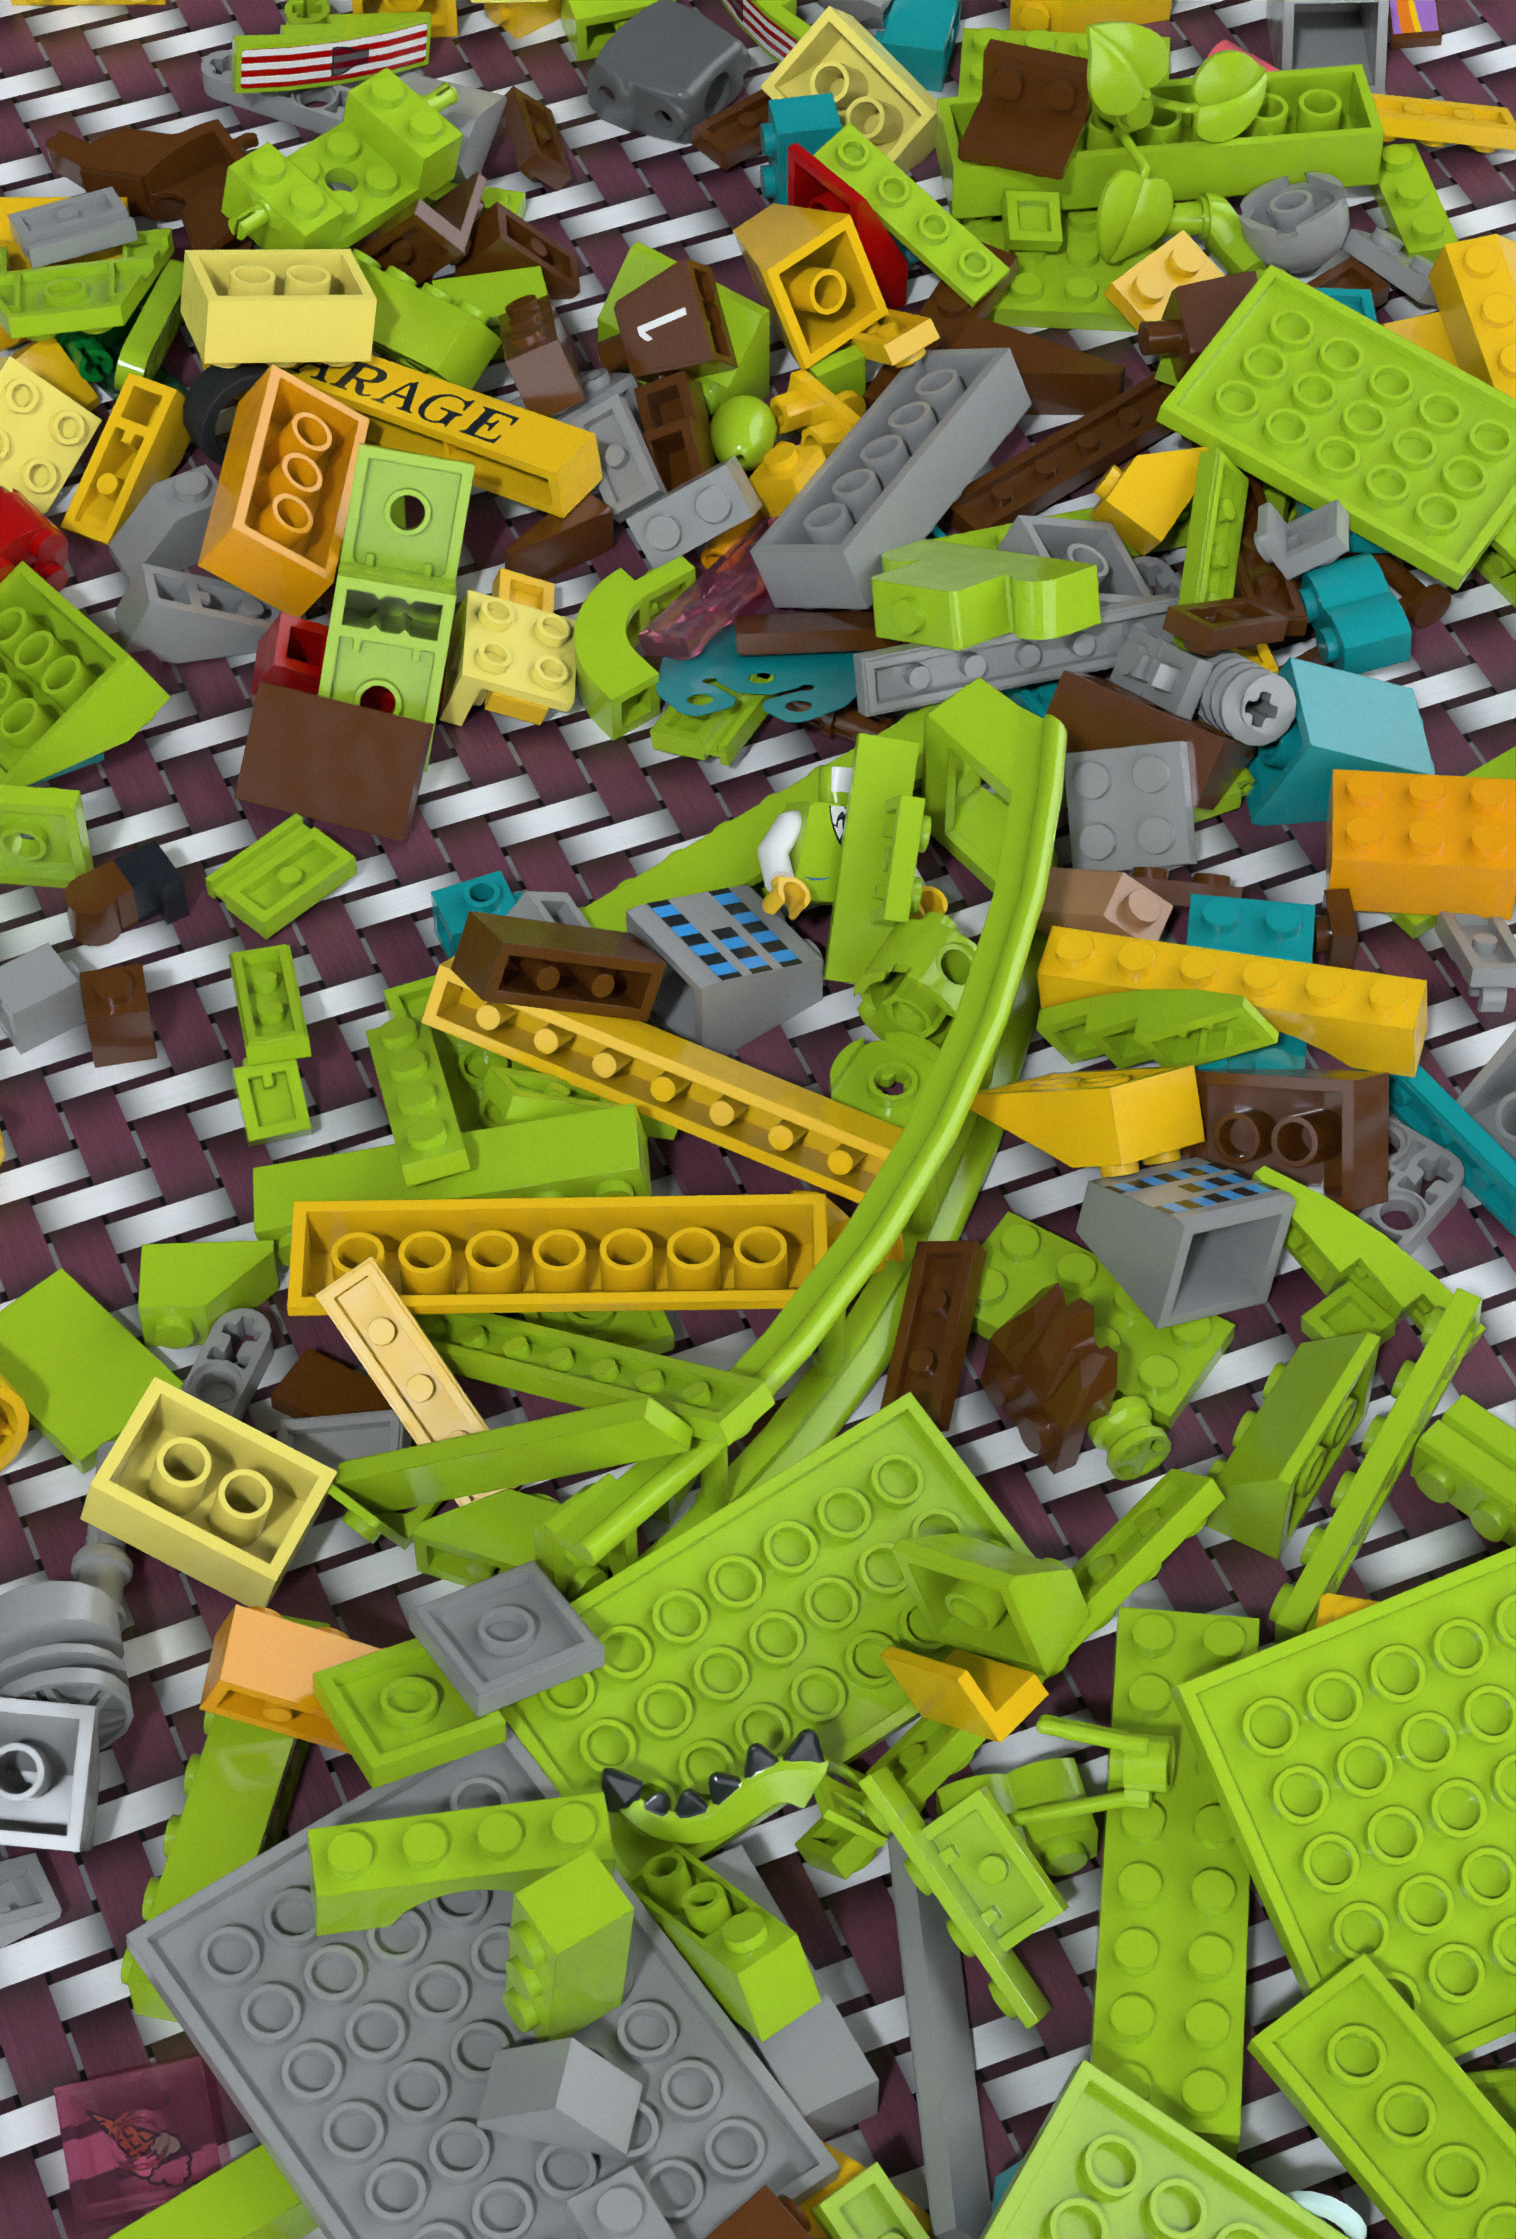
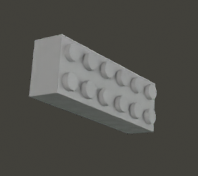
[750,348,1032,611]

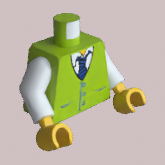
[757,767,948,920]

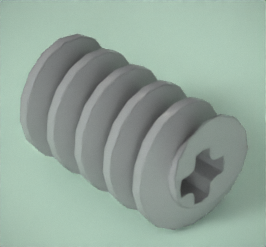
[1193,649,1297,746]

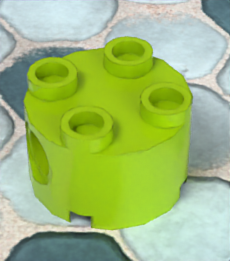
[854,911,977,1048]

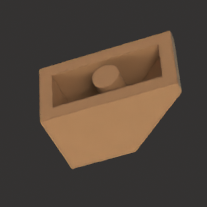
[1036,867,1173,941]

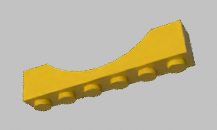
[1037,926,1428,1078]

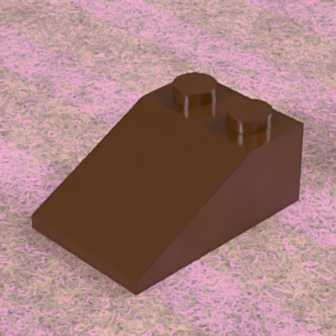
[1179,1069,1389,1211]

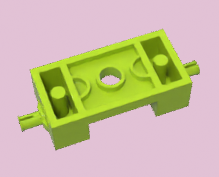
[221,67,463,250]

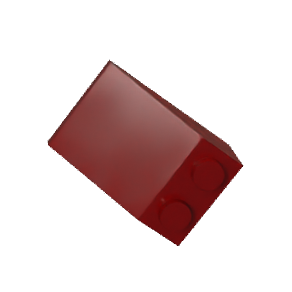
[788,142,908,310]

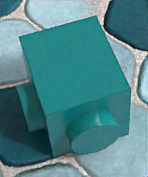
[431,870,522,959]

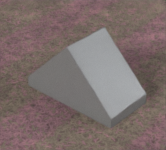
[477,2037,643,2161]

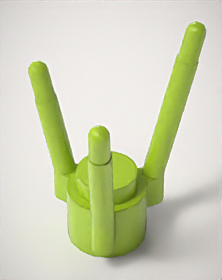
[1006,1714,1176,1827]

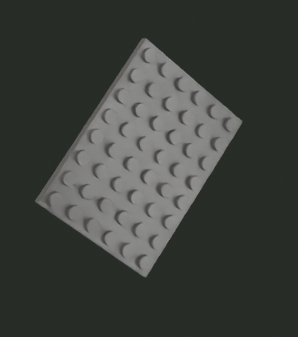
[126,1723,841,2239]

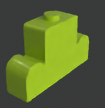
[871,539,1101,650]

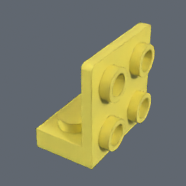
[0,356,102,513]
[439,590,576,726]

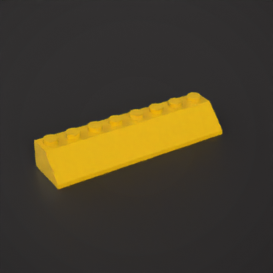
[287,1194,828,1316]

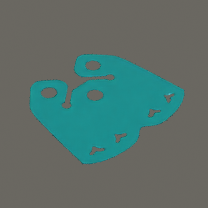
[656,625,868,723]

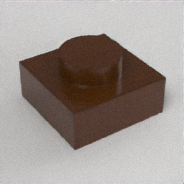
[1313,889,1358,970]

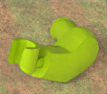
[1161,192,1287,280]

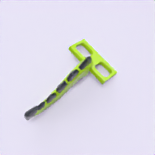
[600,1728,888,1848]

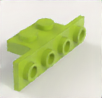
[813,122,1011,308]
[822,733,931,985]
[858,1766,1069,2030]

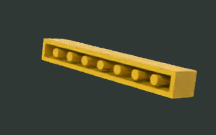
[421,956,904,1204]

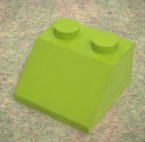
[892,1533,1090,1677]

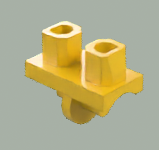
[769,369,866,459]

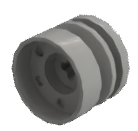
[0,1581,134,1750]

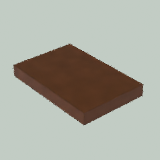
[234,681,434,842]

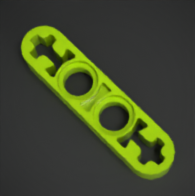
[114,259,184,391]

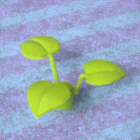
[1086,21,1267,263]

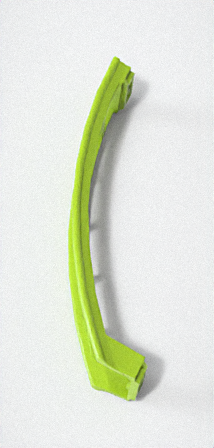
[533,677,1067,1603]

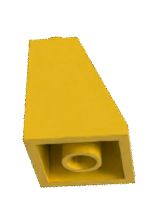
[733,203,889,369]

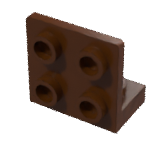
[958,39,1092,180]
[350,172,487,289]

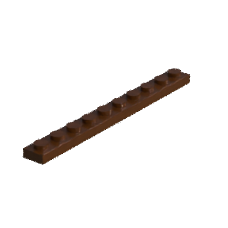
[941,256,1390,533]

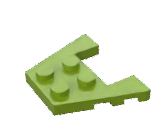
[0,228,174,341]

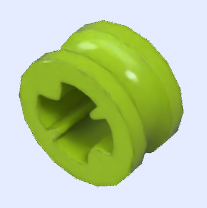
[284,0,331,25]

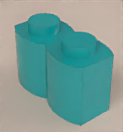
[1298,552,1412,674]

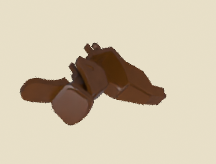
[45,119,259,250]

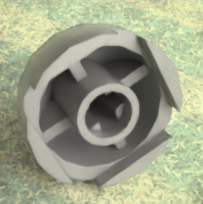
[1238,172,1350,275]

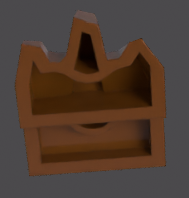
[981,1282,1118,1474]

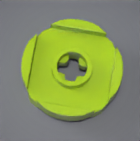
[829,1031,941,1129]

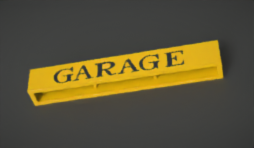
[199,354,603,518]

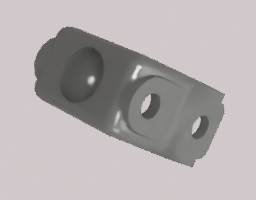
[587,0,751,143]

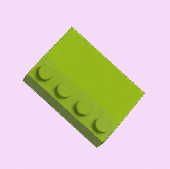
[0,561,171,786]

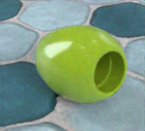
[710,395,777,472]

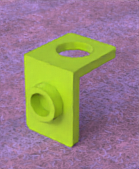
[327,1484,442,1550]

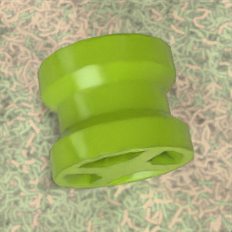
[1087,1396,1172,1481]

